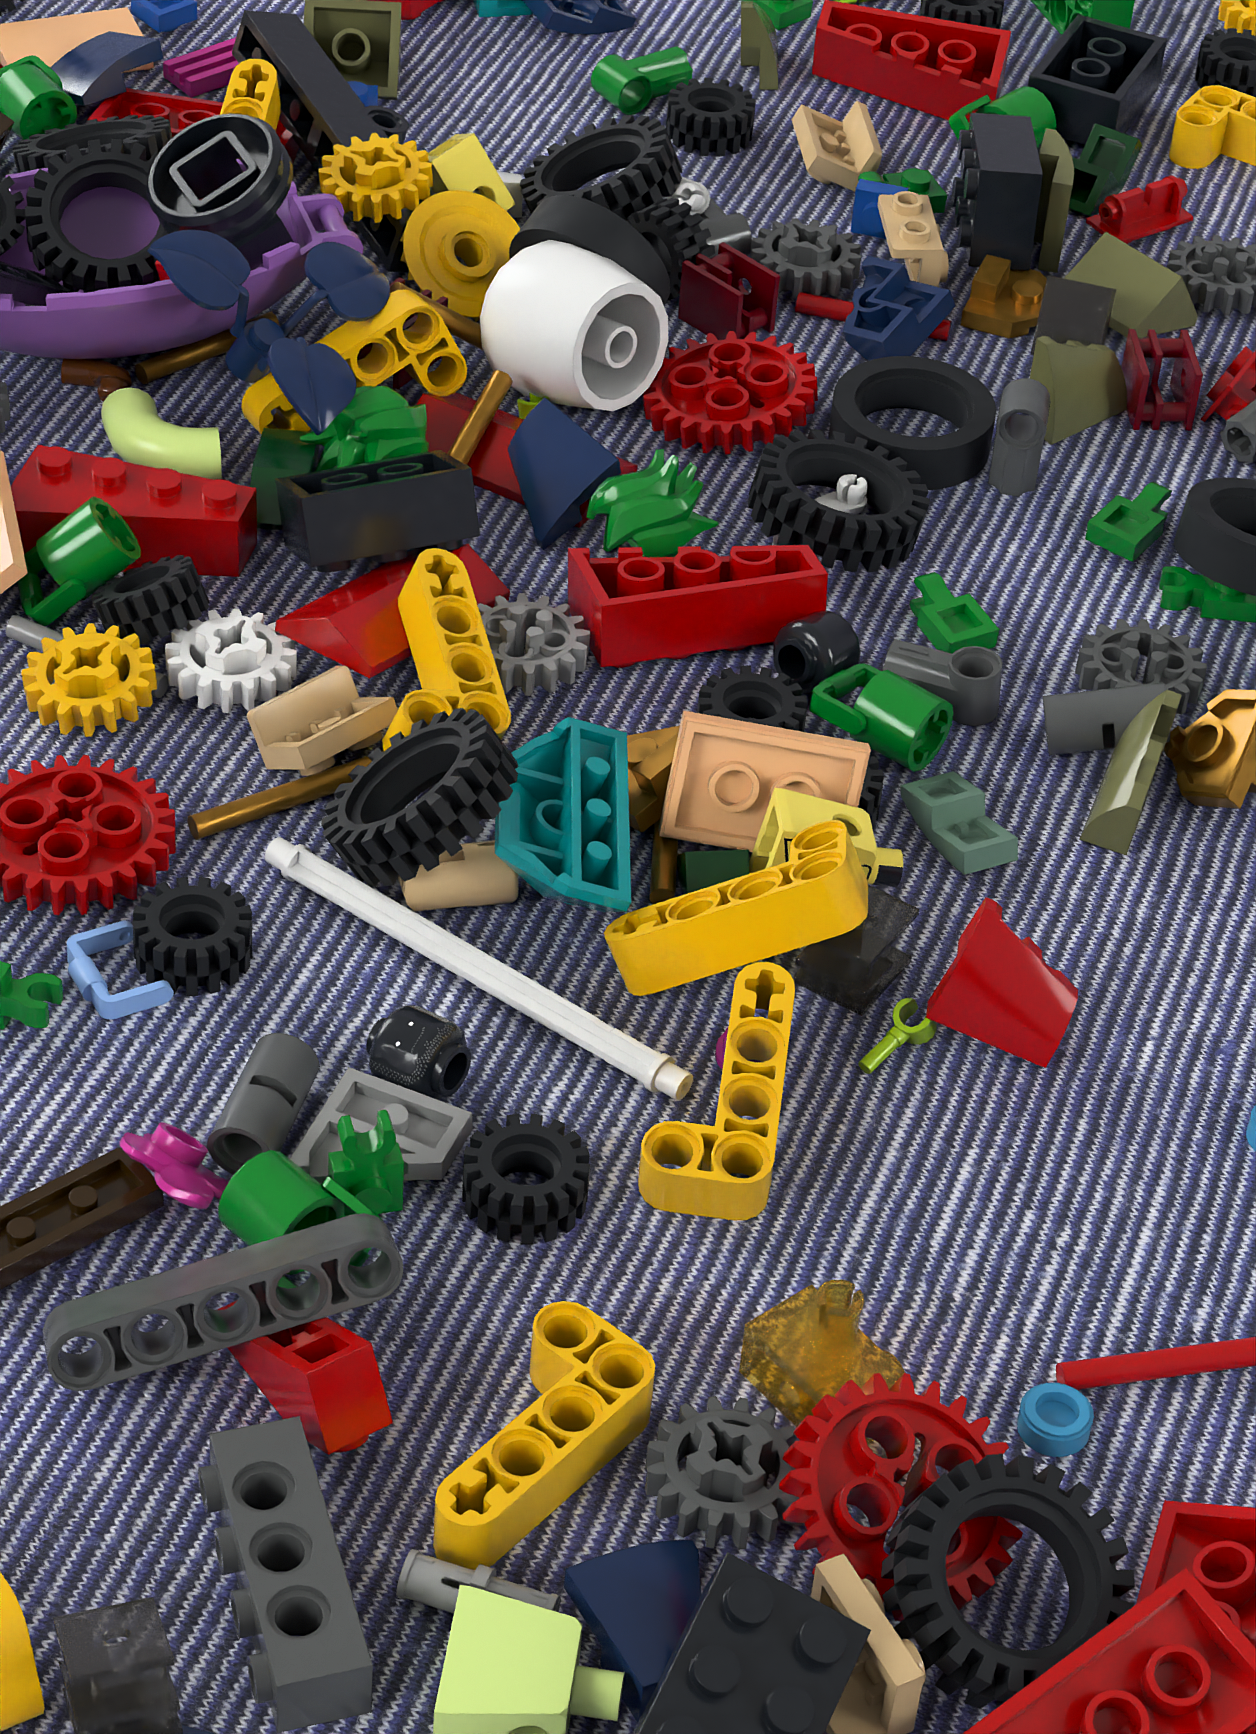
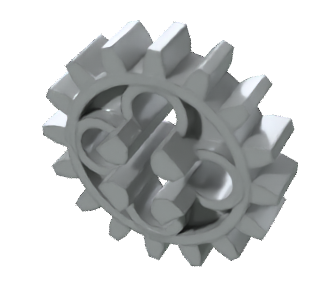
[478,593,590,696]

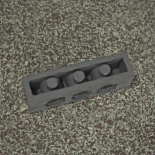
[198,1416,373,1733]

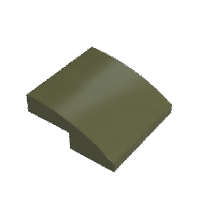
[1034,128,1074,273]

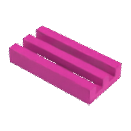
[163,37,239,98]

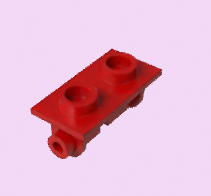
[1086,175,1194,244]
[1201,346,1256,422]

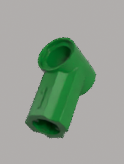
[591,46,693,115]

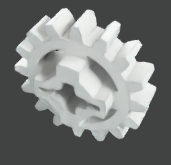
[165,609,297,713]

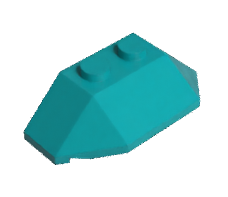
[495,717,631,912]

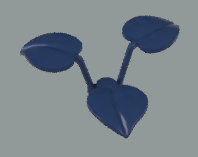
[147,230,390,435]

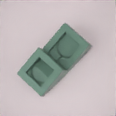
[900,771,1018,875]

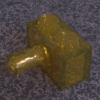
[739,1280,906,1445]

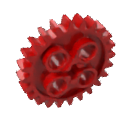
[642,331,818,454]
[0,755,176,915]
[779,1373,1023,1622]

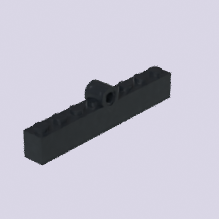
[232,10,432,273]

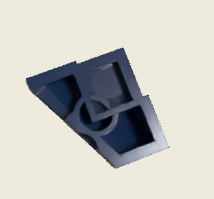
[843,255,956,361]
[508,398,622,550]
[564,1540,701,1723]

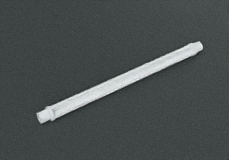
[265,837,693,1101]

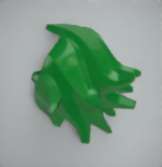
[300,386,429,472]
[586,449,719,557]

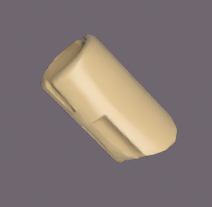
[398,840,518,911]

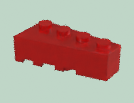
[812,0,1011,122]
[11,445,257,577]
[568,545,828,668]

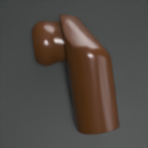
[61,359,132,402]

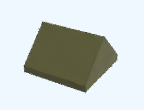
[304,0,402,100]
[1055,232,1198,338]

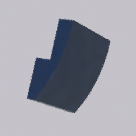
[522,0,636,34]
[50,31,164,106]

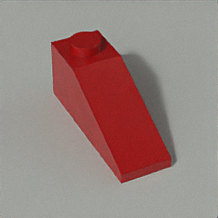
[217,1300,393,1455]

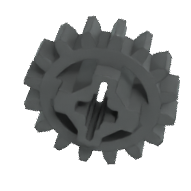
[750,218,862,298]
[645,1396,799,1550]

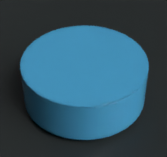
[1017,1383,1094,1457]

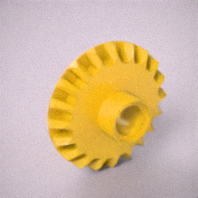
[400,190,520,322]

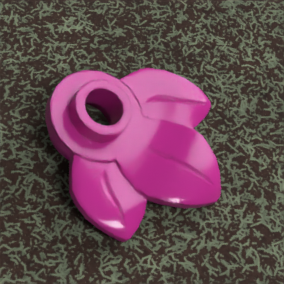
[120,1122,229,1210]

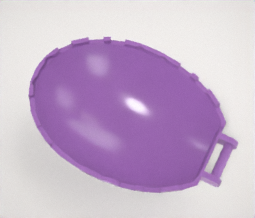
[0,159,364,359]

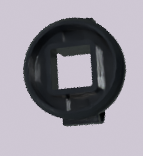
[146,113,294,271]

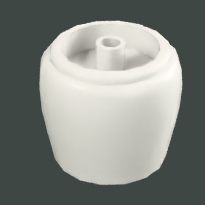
[480,240,668,411]

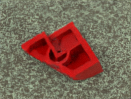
[926,897,1078,1068]

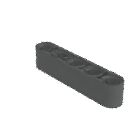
[43,1213,403,1391]

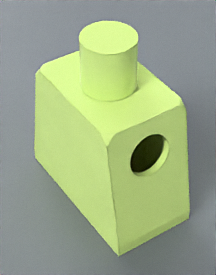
[433,1585,624,1734]

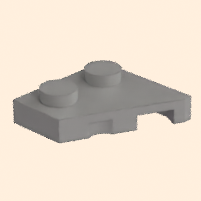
[289,1067,473,1183]

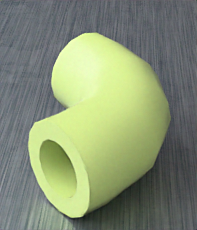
[101,387,222,480]

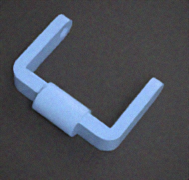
[67,920,174,1020]

